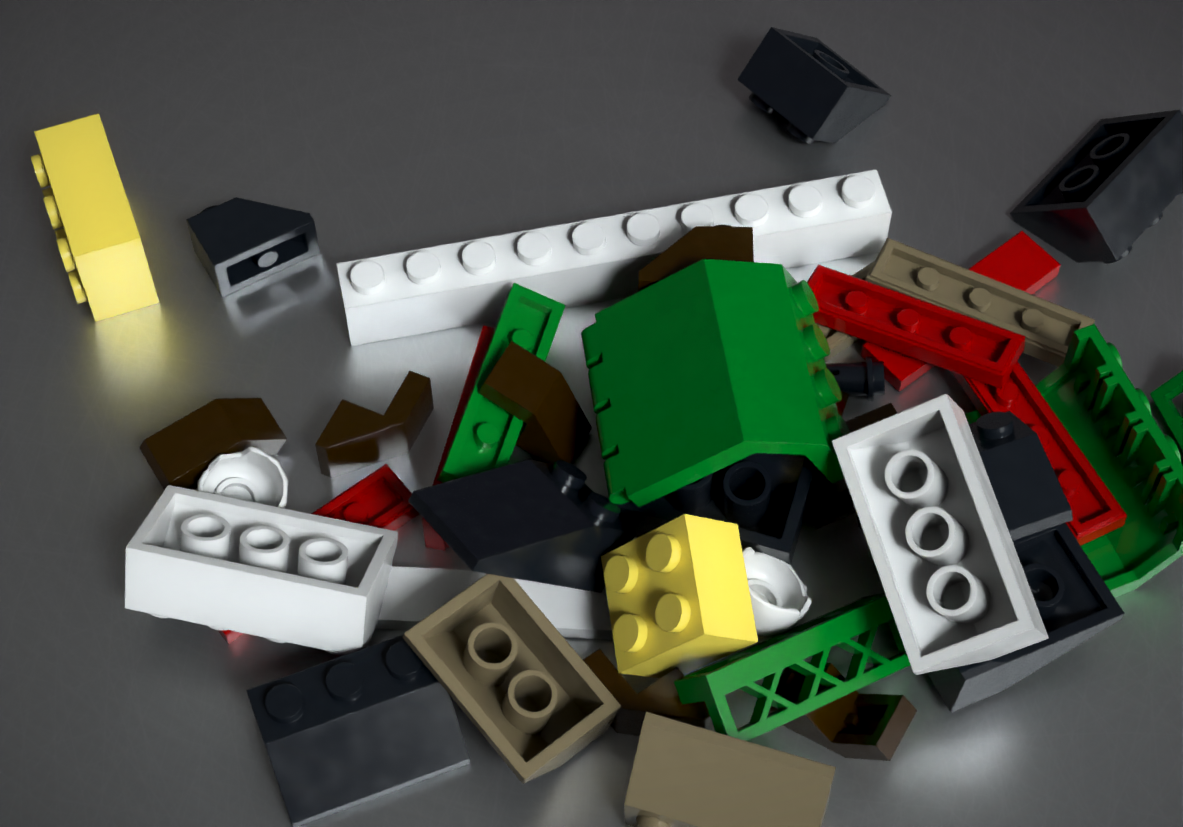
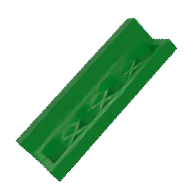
[437,283,566,483]
[673,593,910,741]

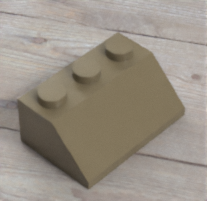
[403,574,621,784]
[624,712,836,827]

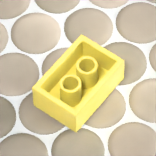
[30,113,159,322]

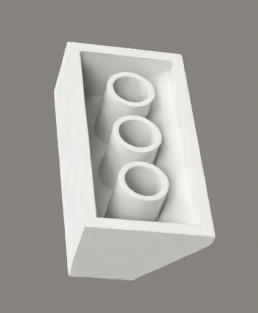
[832,393,1049,675]
[125,485,398,655]

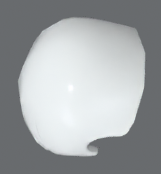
[197,447,288,508]
[742,547,812,637]

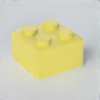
[601,514,758,679]

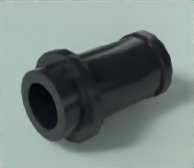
[825,356,885,401]

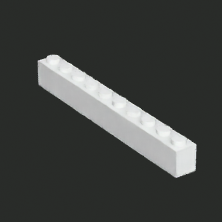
[336,169,892,346]

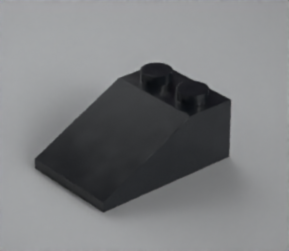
[408,459,636,593]
[927,523,1125,713]

